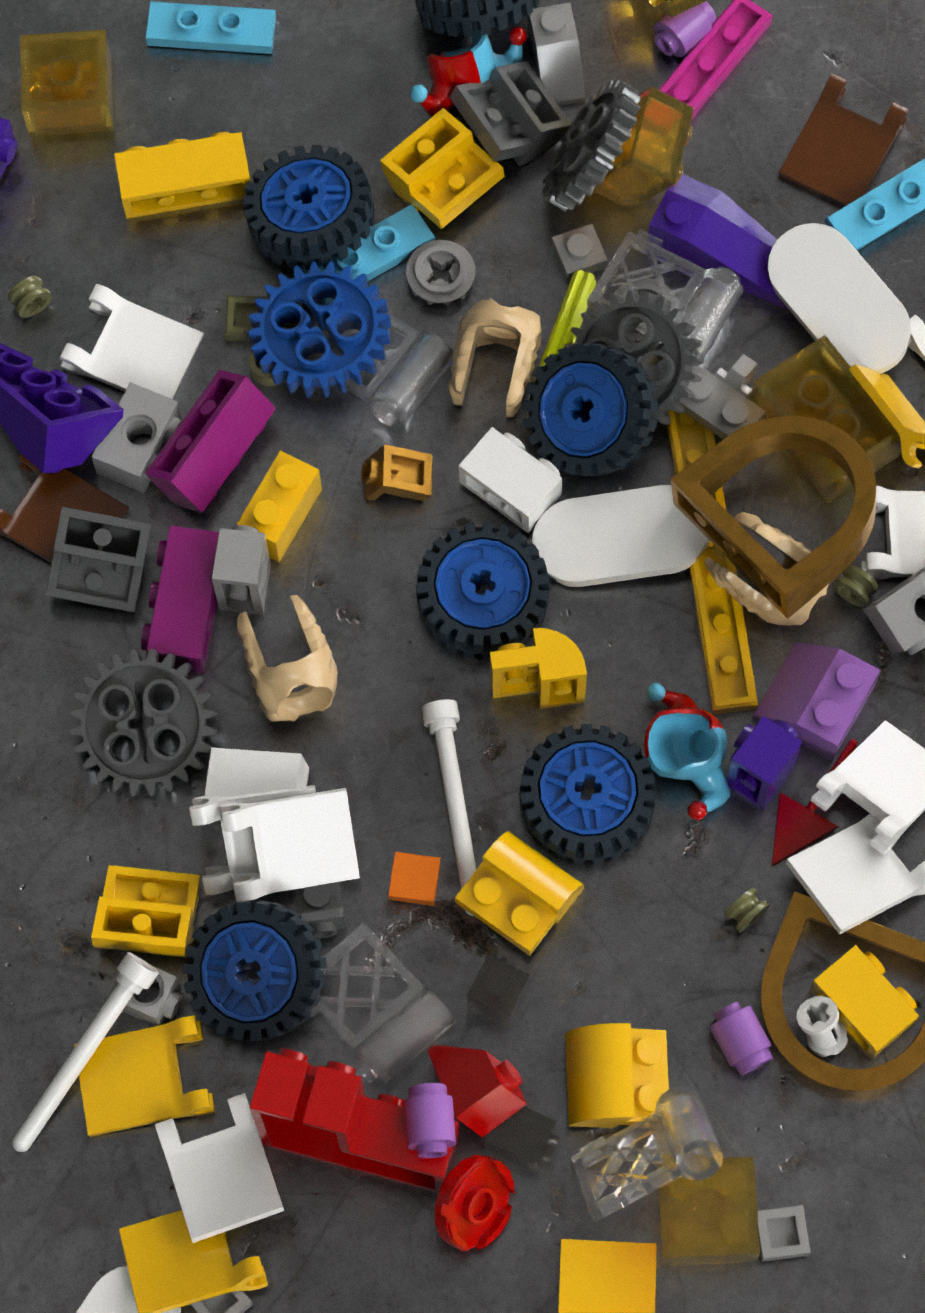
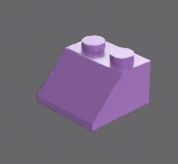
[752,642,880,762]

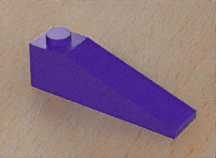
[647,175,791,312]
[0,343,124,473]

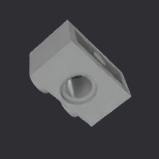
[92,382,183,493]
[212,525,271,615]
[863,567,925,655]

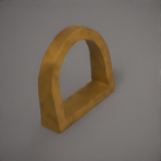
[671,416,876,619]
[761,891,925,1091]

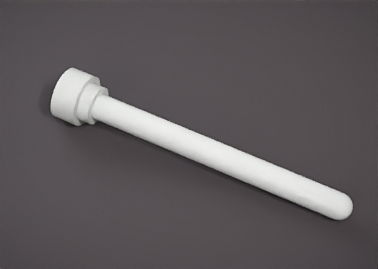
[421,699,476,916]
[12,952,159,1152]

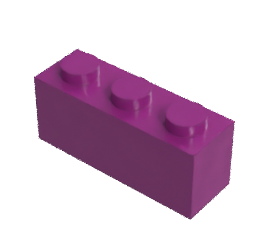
[145,369,276,513]
[141,526,219,673]

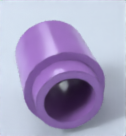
[654,0,716,57]
[709,1002,773,1076]
[404,1083,456,1158]

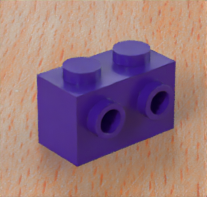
[727,715,802,811]

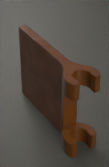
[779,73,909,207]
[0,454,129,563]

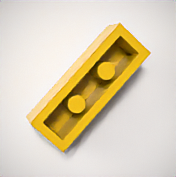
[114,132,250,219]

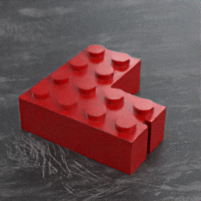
[249,1048,460,1193]

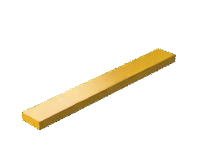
[666,410,758,715]

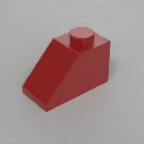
[427,1045,527,1138]

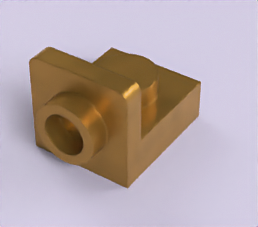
[361,444,433,501]

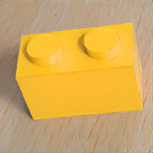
[237,450,322,563]
[810,945,919,1061]

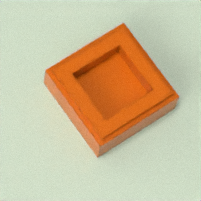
[388,852,441,906]

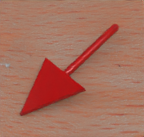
[772,739,858,866]

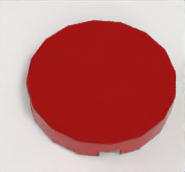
[435,1155,514,1251]

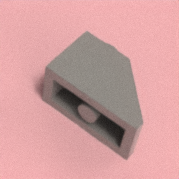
[528,2,585,106]

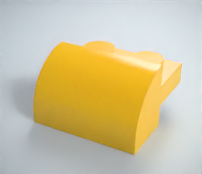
[380,108,505,229]
[490,628,587,709]
[455,831,584,956]
[91,865,201,957]
[565,1023,670,1128]

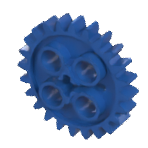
[248,261,392,397]

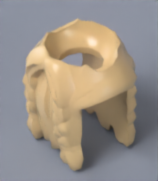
[448,298,541,418]
[704,512,829,626]
[237,595,338,722]

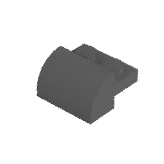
[449,61,572,165]
[46,507,151,612]

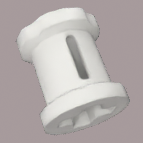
[796,996,848,1057]

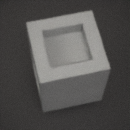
[105,965,183,1026]

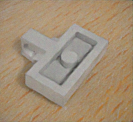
[679,354,766,439]

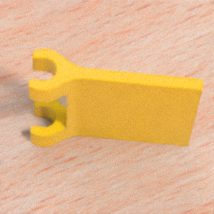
[849,364,925,469]
[74,1015,216,1137]
[119,1210,268,1313]
[558,1239,657,1313]

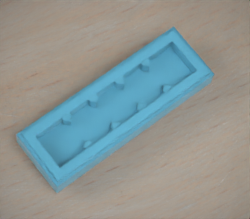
[146,1,277,54]
[824,158,925,251]
[302,204,435,305]

